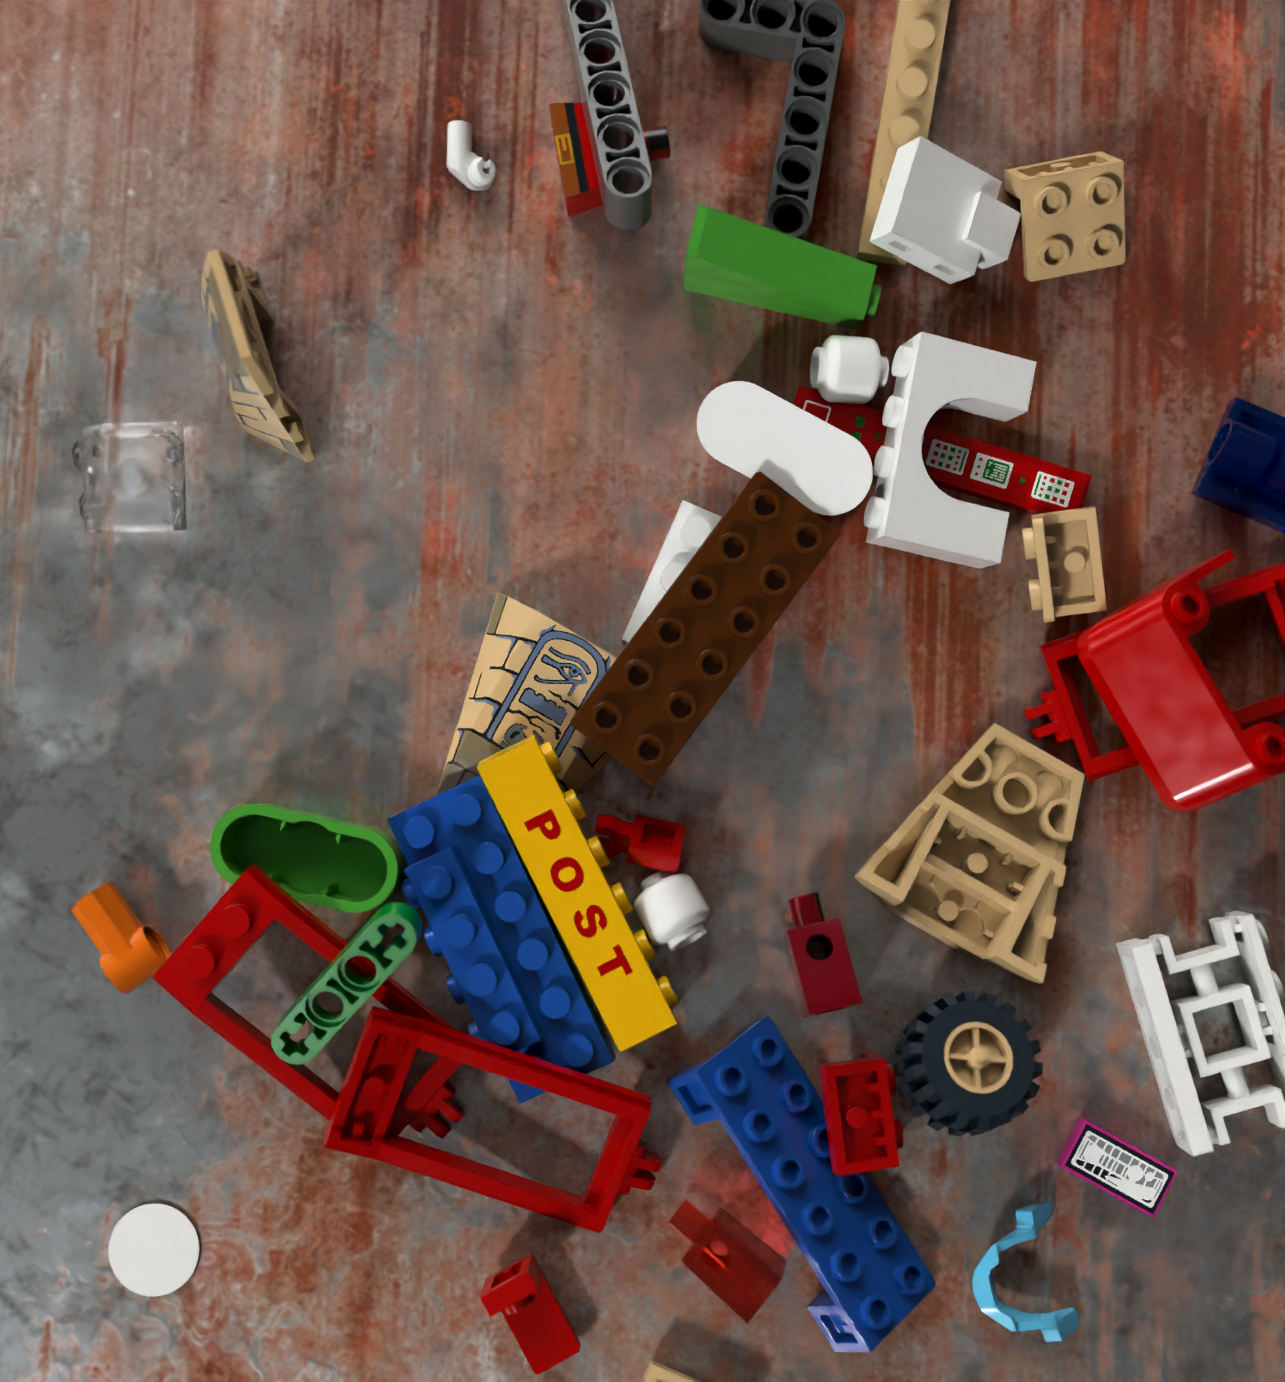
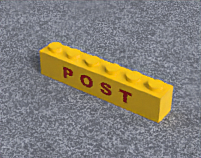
[476,734,680,1052]

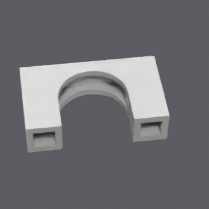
[864,332,1037,569]

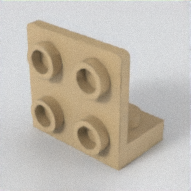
[1004,151,1126,282]

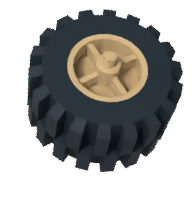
[894,991,1043,1136]

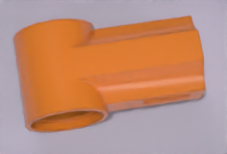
[71,882,172,994]

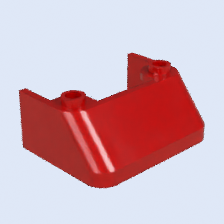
[1077,549,1285,812]

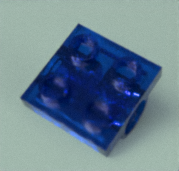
[1191,397,1285,534]

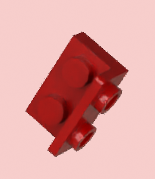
[819,1052,903,1176]

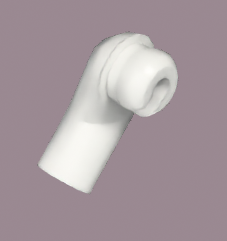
[446,120,497,191]

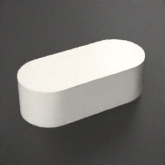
[697,381,873,515]

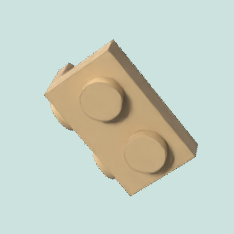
[1022,506,1107,623]

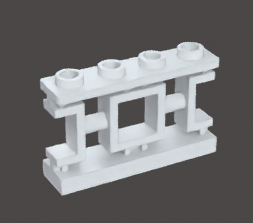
[1116,911,1285,1157]

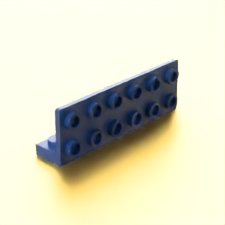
[666,1017,936,1353]

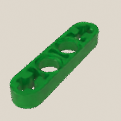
[271,902,422,1065]

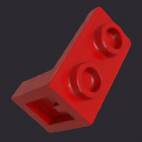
[480,1252,581,1374]

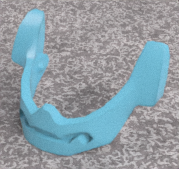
[972,1201,1080,1342]

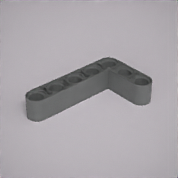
[698,0,845,241]

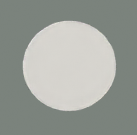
[108,1203,200,1297]

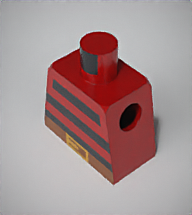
[549,103,671,216]

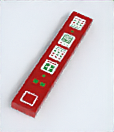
[793,385,1092,515]

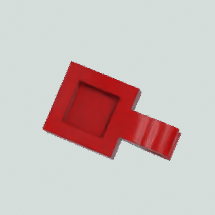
[594,814,686,874]

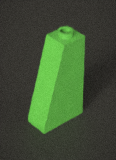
[683,205,882,330]

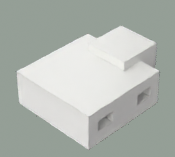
[869,136,1021,284]

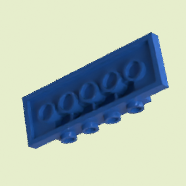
[387,775,616,1104]

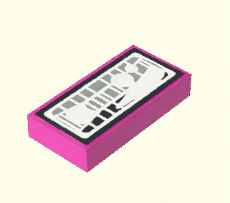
[1056,1116,1178,1218]

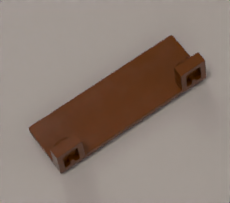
[570,472,841,787]

